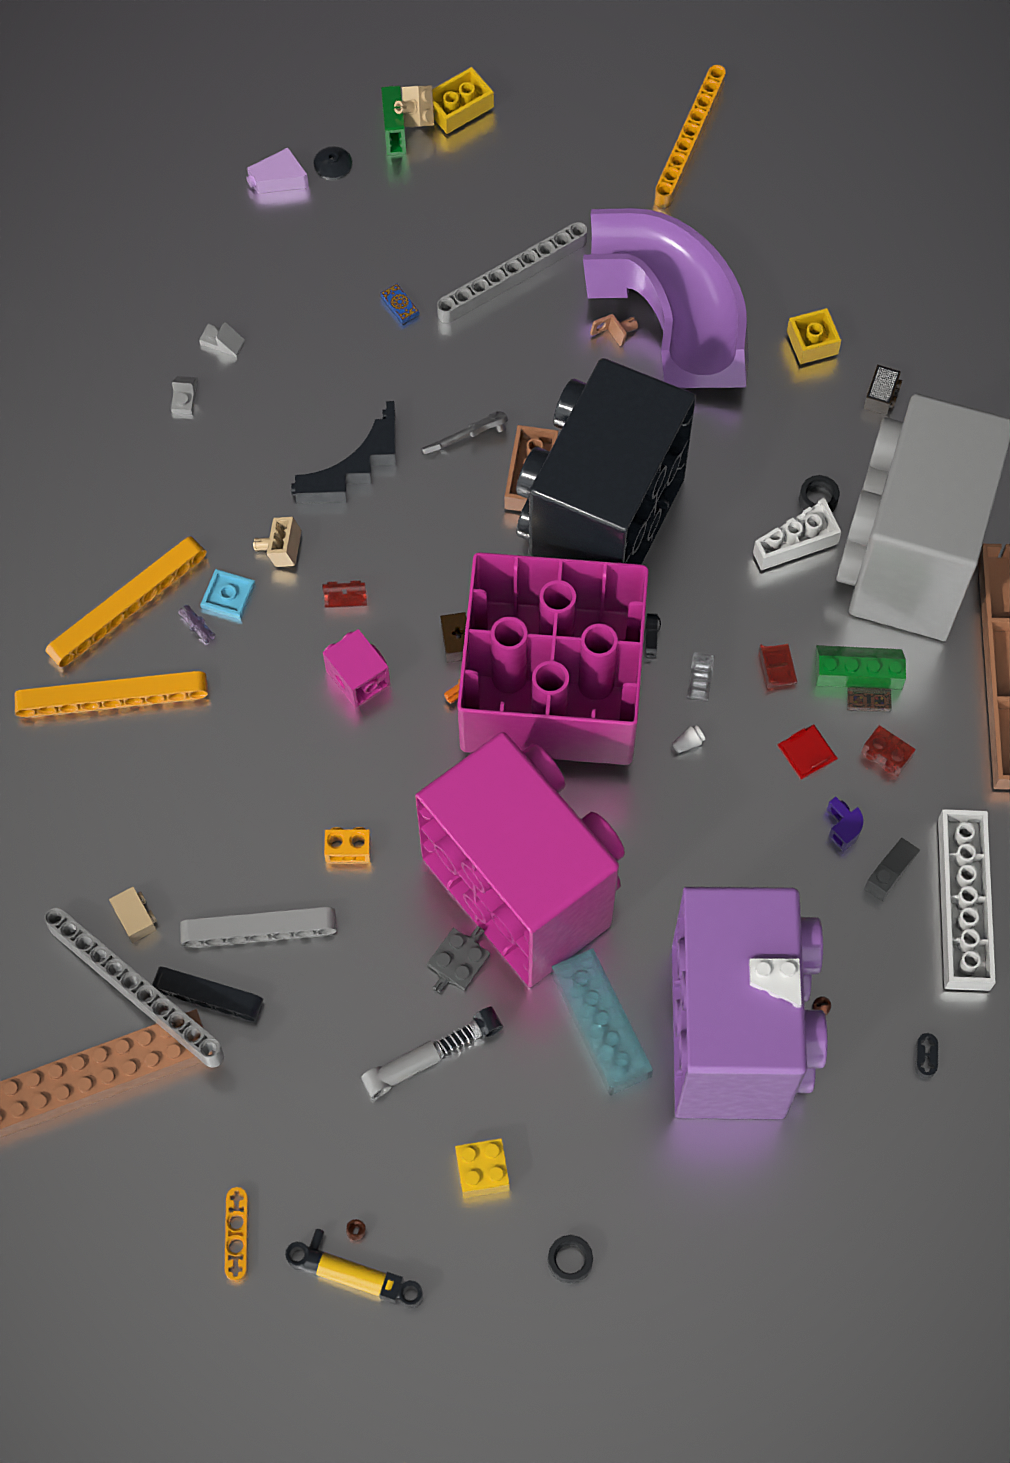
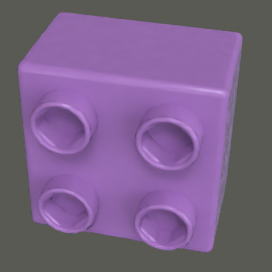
[672,887,828,1119]

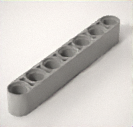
[180,907,337,947]

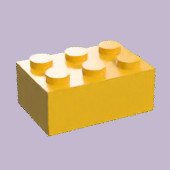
[432,67,494,134]

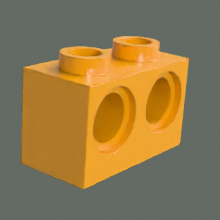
[324,827,371,862]

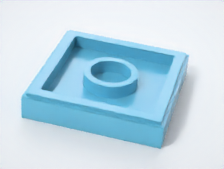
[200,569,256,620]

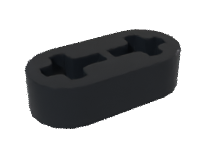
[915,1033,938,1079]

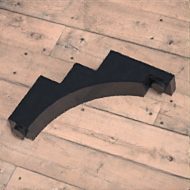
[291,401,396,503]

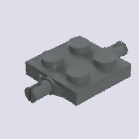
[427,926,490,993]

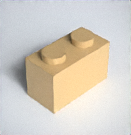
[109,887,157,943]

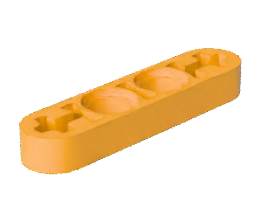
[225,1187,248,1282]

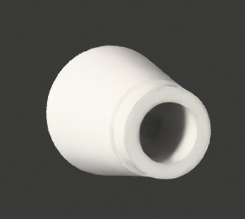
[672,725,706,754]

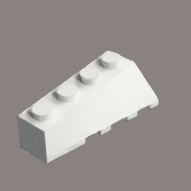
[753,498,841,570]

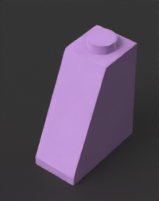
[247,148,309,193]

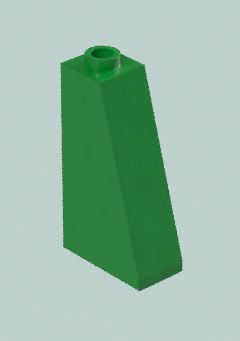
[381,86,406,155]

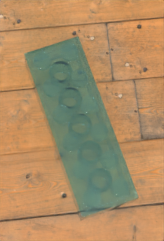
[551,948,653,1096]

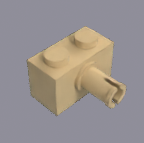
[394,86,434,127]
[253,517,302,567]

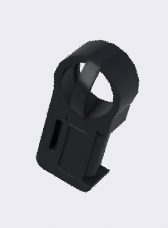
[645,613,661,657]

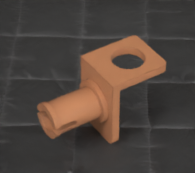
[590,314,638,346]

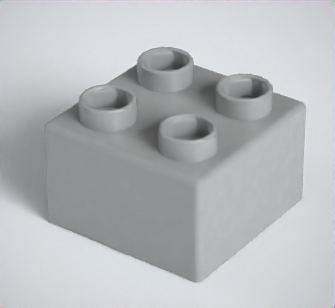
[836,394,1010,641]

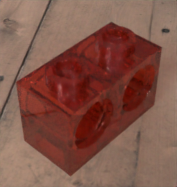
[861,725,916,777]

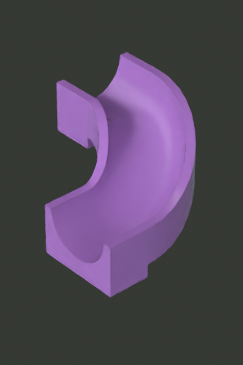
[583,208,749,388]

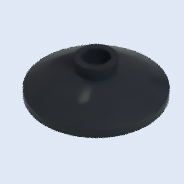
[314,146,352,179]

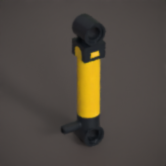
[285,1229,423,1309]

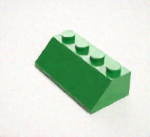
[816,645,906,690]

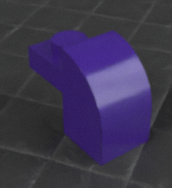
[827,796,863,852]

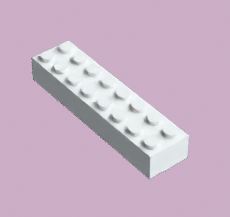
[938,809,995,991]

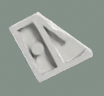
[749,959,802,1008]

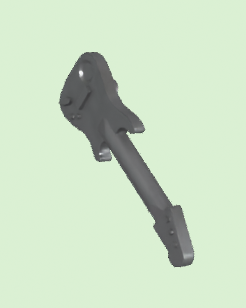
[421,411,508,454]

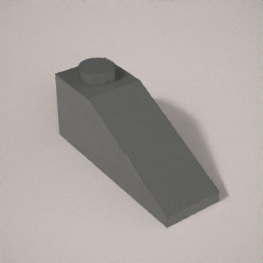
[864,838,920,901]

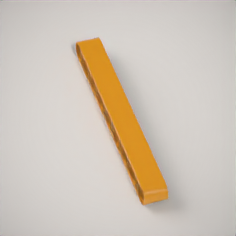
[655,65,726,208]
[46,536,207,667]
[14,671,208,717]

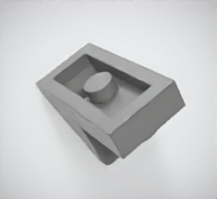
[199,322,245,357]
[171,376,198,414]

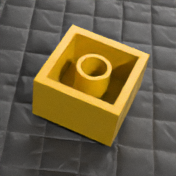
[787,308,841,364]
[455,1138,510,1198]

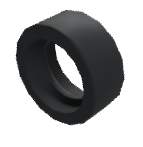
[799,475,840,512]
[548,1235,593,1284]

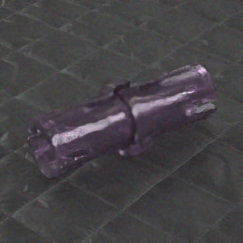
[179,605,216,644]

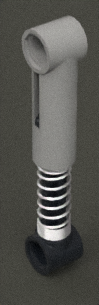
[361,1006,504,1099]

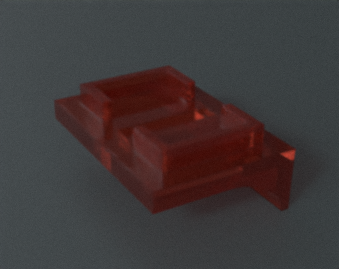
[322,580,367,608]
[759,644,797,688]

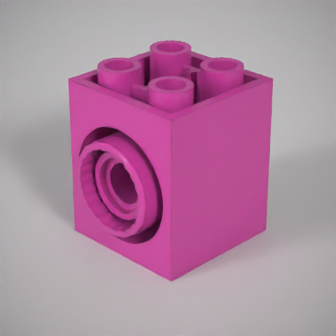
[323,629,390,708]

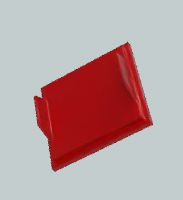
[777,724,838,779]

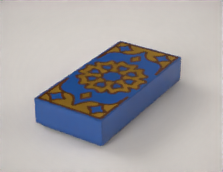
[381,283,419,324]

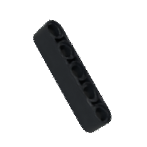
[152,966,263,1022]

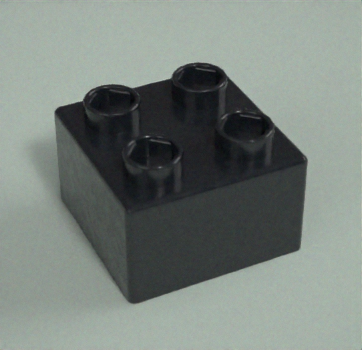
[516,358,696,565]

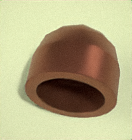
[812,996,831,1015]
[346,1219,366,1241]

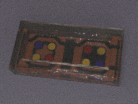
[847,688,892,712]

